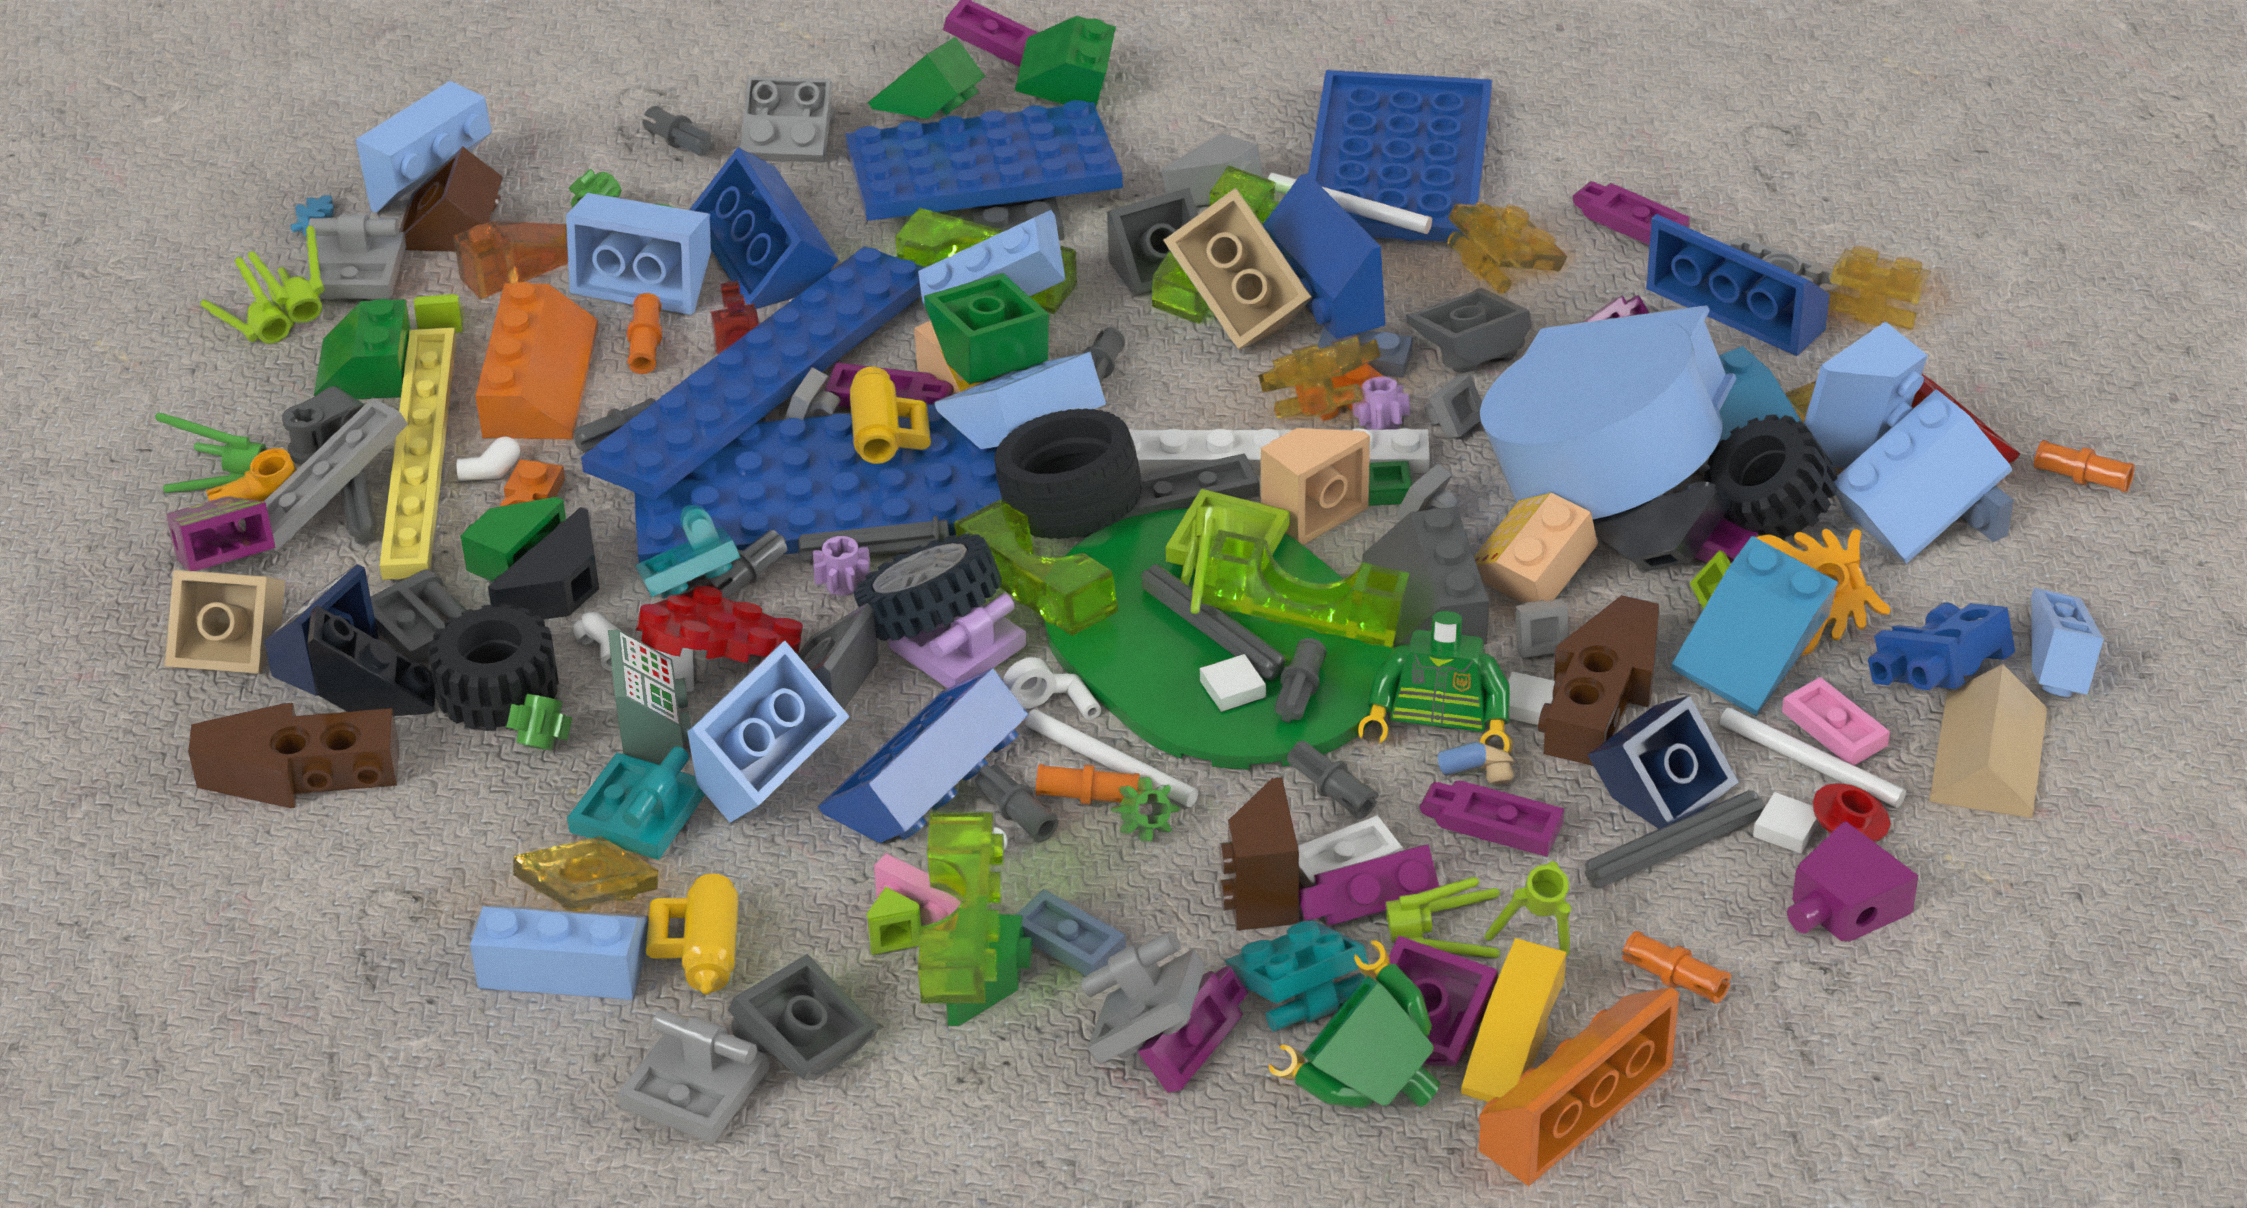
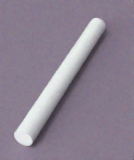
[1267,173,1432,234]
[1720,707,1906,808]
[1025,709,1199,807]

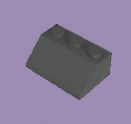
[1362,507,1489,649]

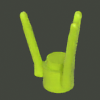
[248,226,325,323]
[200,257,294,344]
[1180,507,1254,614]
[1484,861,1571,956]
[1385,877,1501,958]

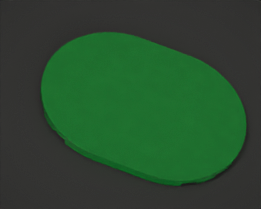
[1043,508,1394,770]

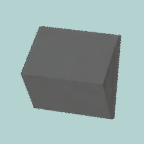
[1107,188,1198,295]
[798,603,878,710]

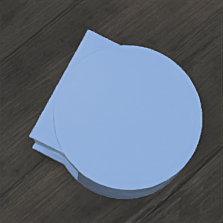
[1480,305,1736,519]

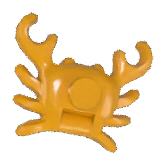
[1757,529,1891,657]

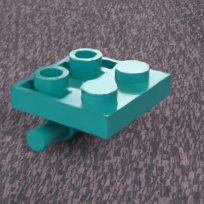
[635,505,741,599]
[567,746,706,860]
[1225,921,1369,1032]

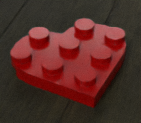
[636,586,803,663]

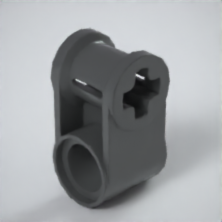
[282,387,365,464]

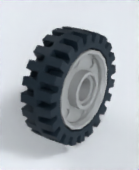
[854,534,1002,641]

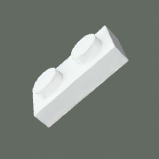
[1298,815,1403,888]

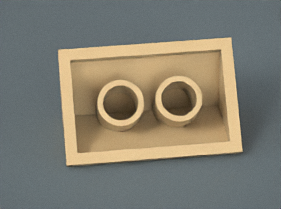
[1163,188,1312,350]
[1929,664,2047,818]

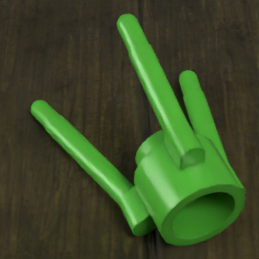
[155,413,267,493]

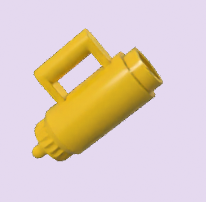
[850,366,931,464]
[646,873,739,995]

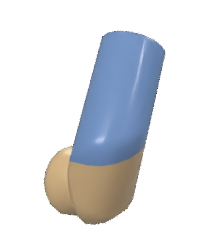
[1438,742,1514,785]

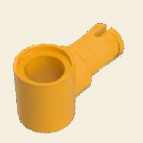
[206,448,297,502]

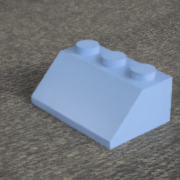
[355,81,492,213]
[566,193,711,315]
[918,210,1065,306]
[1804,321,1928,468]
[934,352,1106,449]
[1834,389,2012,564]
[687,641,850,823]
[470,905,648,1000]

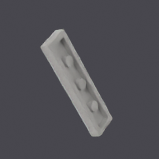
[241,397,408,551]

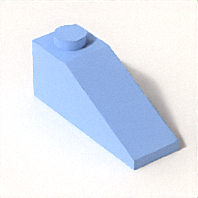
[2031,588,2104,697]

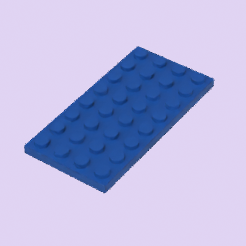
[634,405,1016,563]

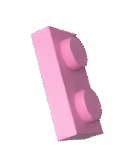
[1782,677,1890,765]
[874,853,972,939]

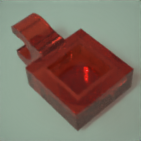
[710,281,759,355]

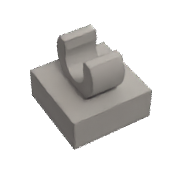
[784,368,841,420]
[1424,375,1482,438]
[1396,463,1459,519]
[1515,599,1569,658]

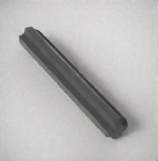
[1141,564,1286,680]
[1585,790,1765,888]

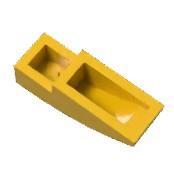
[1461,938,1566,1102]

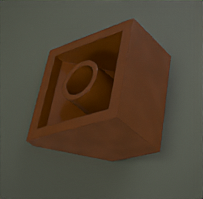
[399,146,503,252]
[1219,777,1299,931]

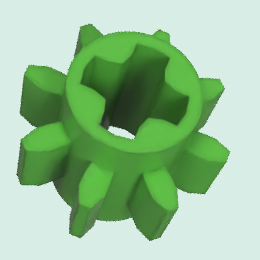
[569,169,622,208]
[506,694,572,751]
[1111,777,1179,841]

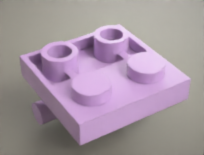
[888,593,1026,688]

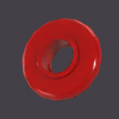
[1812,783,1891,843]

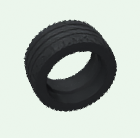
[994,408,1142,539]

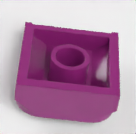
[1389,936,1499,1066]

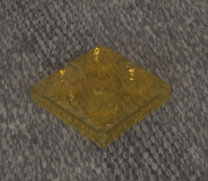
[513,836,658,912]

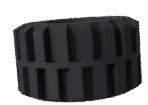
[1704,414,1837,541]
[428,604,559,731]

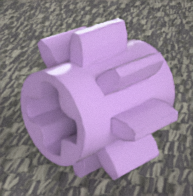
[1352,377,1410,430]
[813,536,870,595]

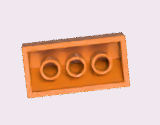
[475,282,598,439]
[1479,987,1679,1186]

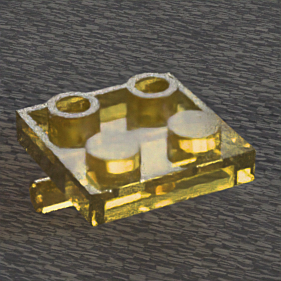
[1447,202,1568,294]
[1828,246,1932,330]
[1258,335,1381,419]

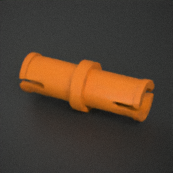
[626,293,663,374]
[2034,440,2135,492]
[1036,764,1140,805]
[1622,930,1731,1004]

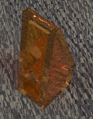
[453,221,568,300]

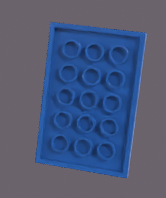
[1308,70,1492,244]
[845,100,1123,221]

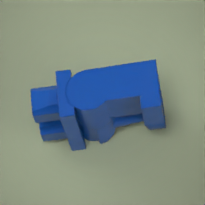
[1868,603,2015,690]

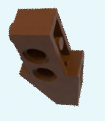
[1538,595,1659,766]
[188,703,399,808]

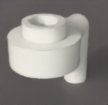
[1003,657,1101,720]

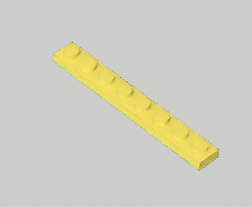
[379,328,457,580]

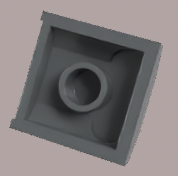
[1406,287,1532,372]
[727,954,879,1081]

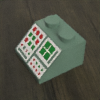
[608,629,691,765]

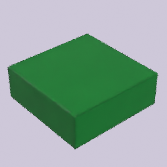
[1369,461,1413,506]

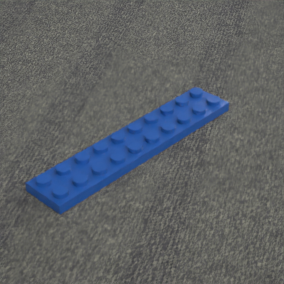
[581,246,926,500]

